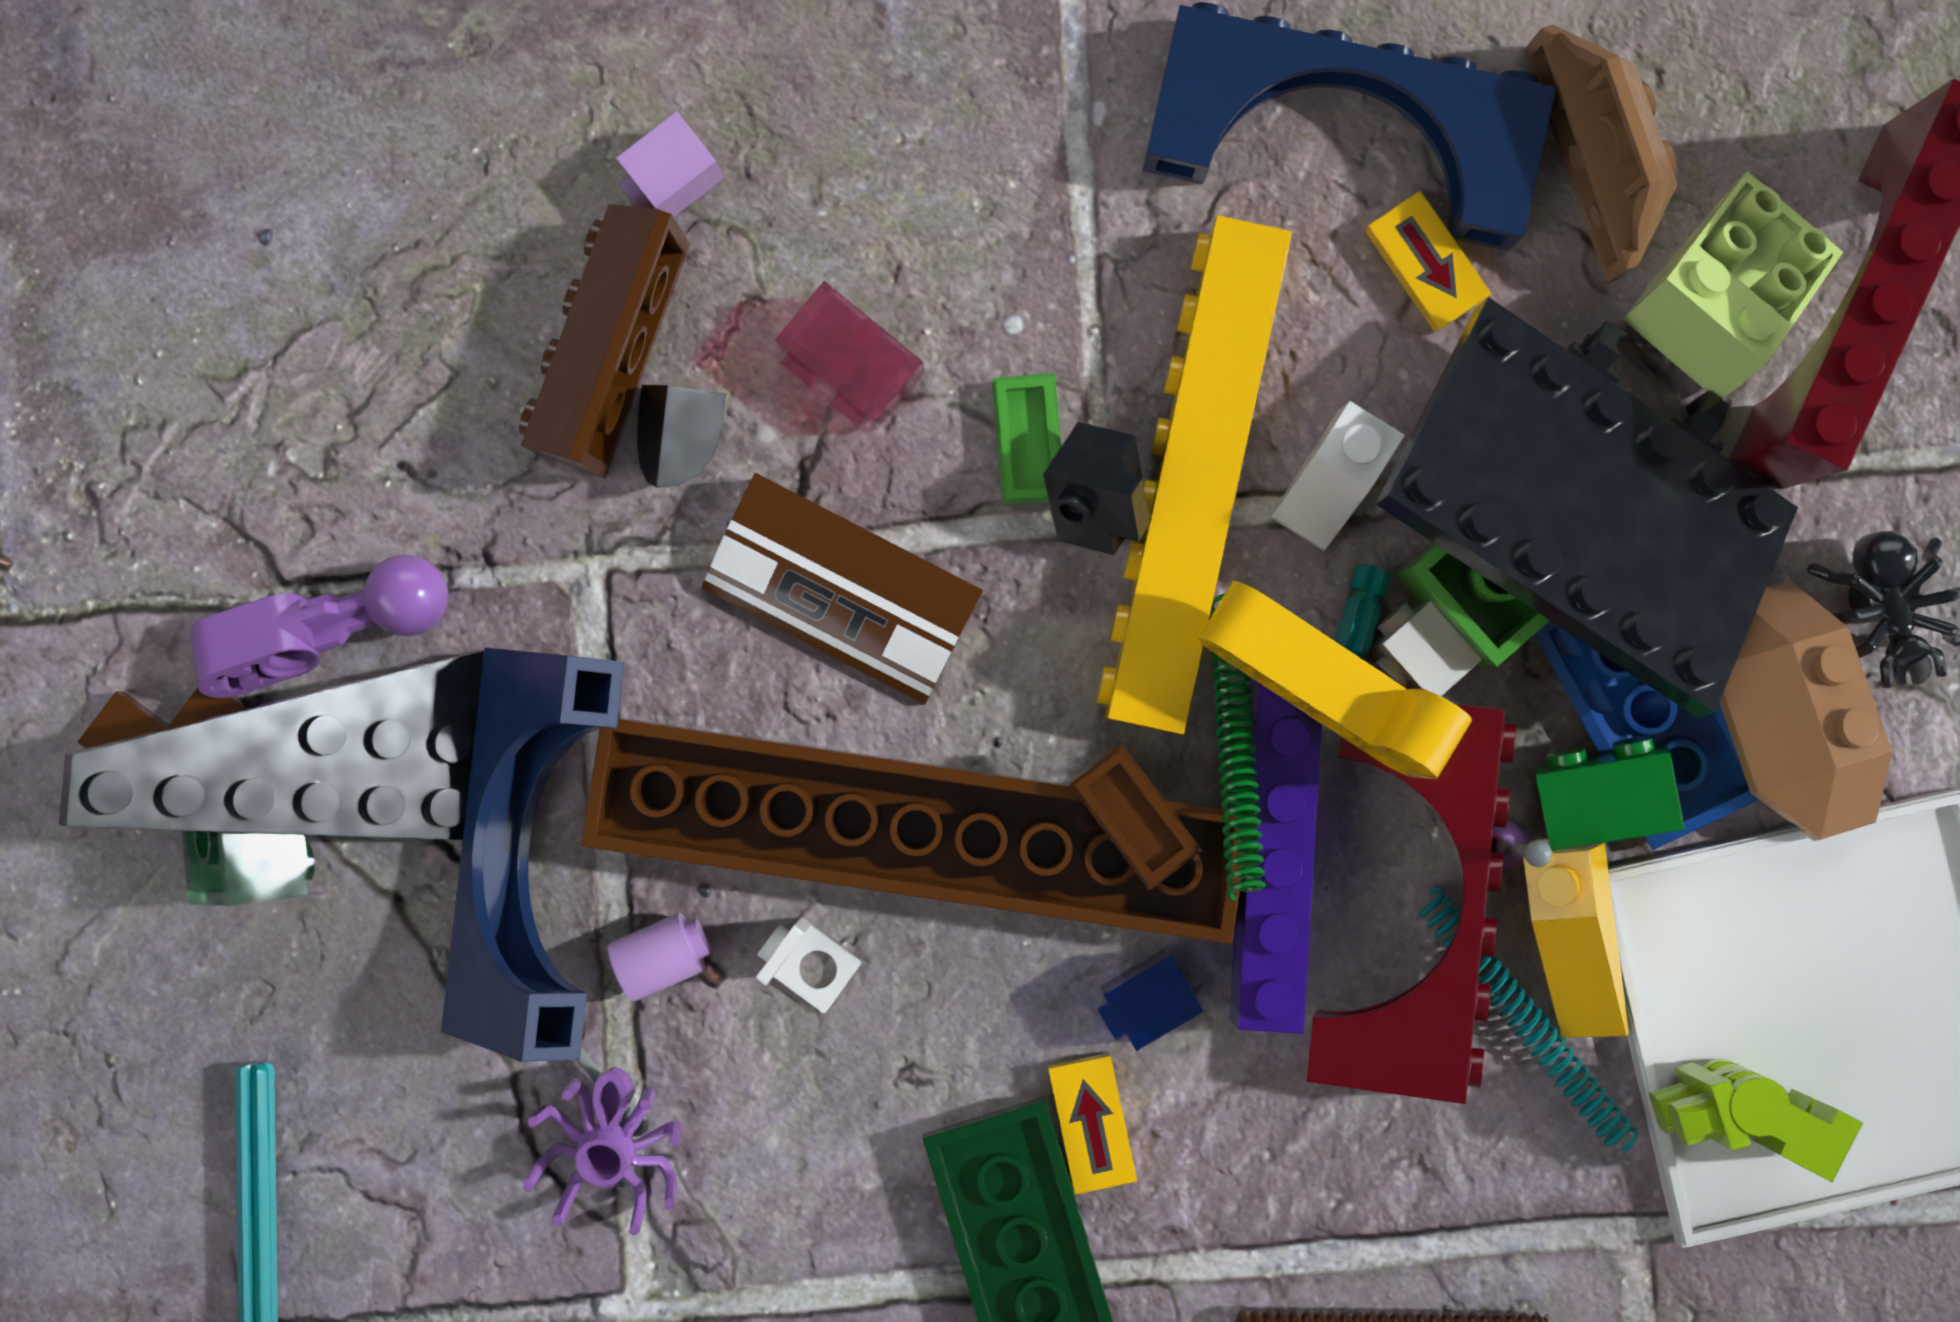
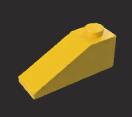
[1523,843,1629,1038]

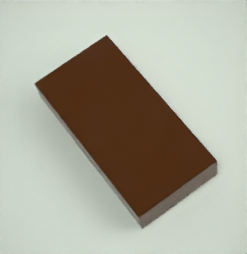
[1068,744,1202,890]

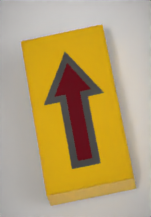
[1364,191,1492,333]
[1048,1052,1138,1195]

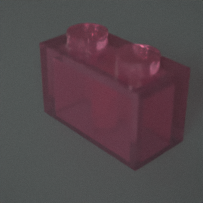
[775,281,925,430]

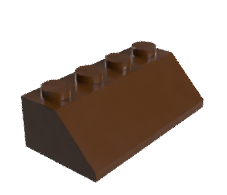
[519,204,690,479]

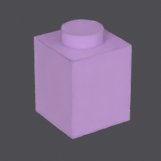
[616,111,724,217]

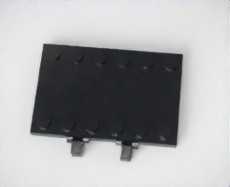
[1375,297,1798,719]

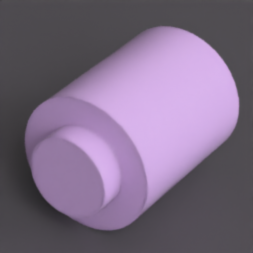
[608,912,712,1002]

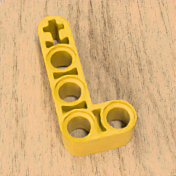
[1198,581,1472,779]

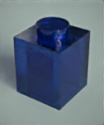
[1097,948,1204,1051]

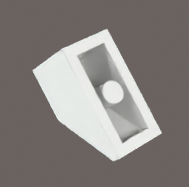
[1270,401,1405,551]

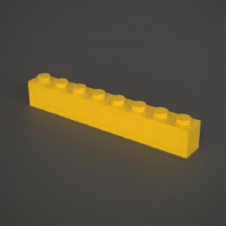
[1096,215,1292,735]

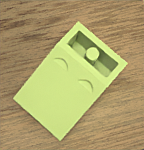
[1622,171,1843,399]

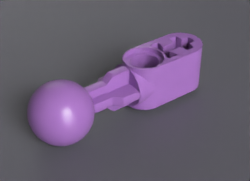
[190,554,448,698]

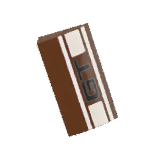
[701,473,983,704]

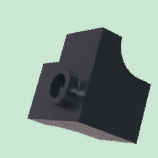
[1043,422,1150,555]

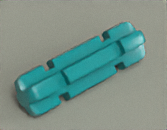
[1334,564,1391,659]

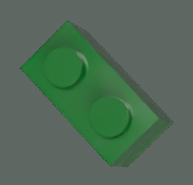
[1535,736,1685,851]

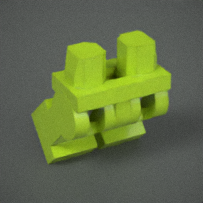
[1649,1059,1863,1183]

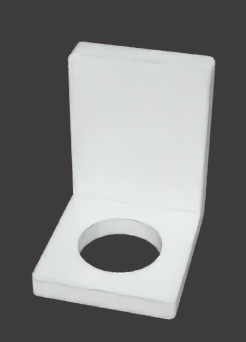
[755,917,861,1013]

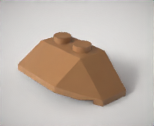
[1524,24,1677,284]
[1719,580,1892,841]

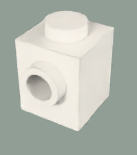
[1371,601,1483,696]

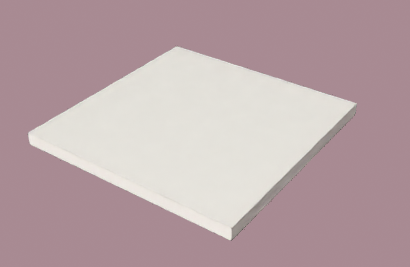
[1608,788,1960,1248]

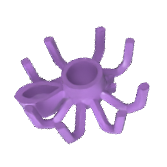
[523,1067,682,1235]

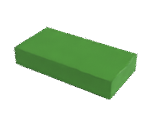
[992,373,1061,506]

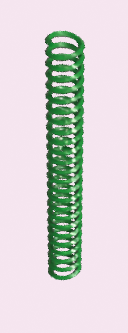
[1209,593,1266,901]

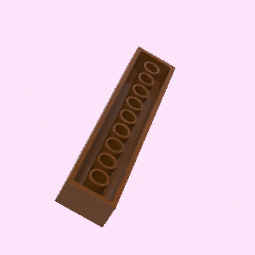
[581,717,1248,944]

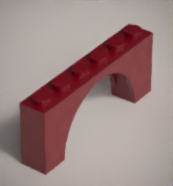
[1729,79,1960,489]
[1306,704,1516,1104]

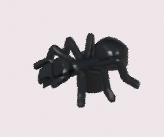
[1806,531,1960,688]

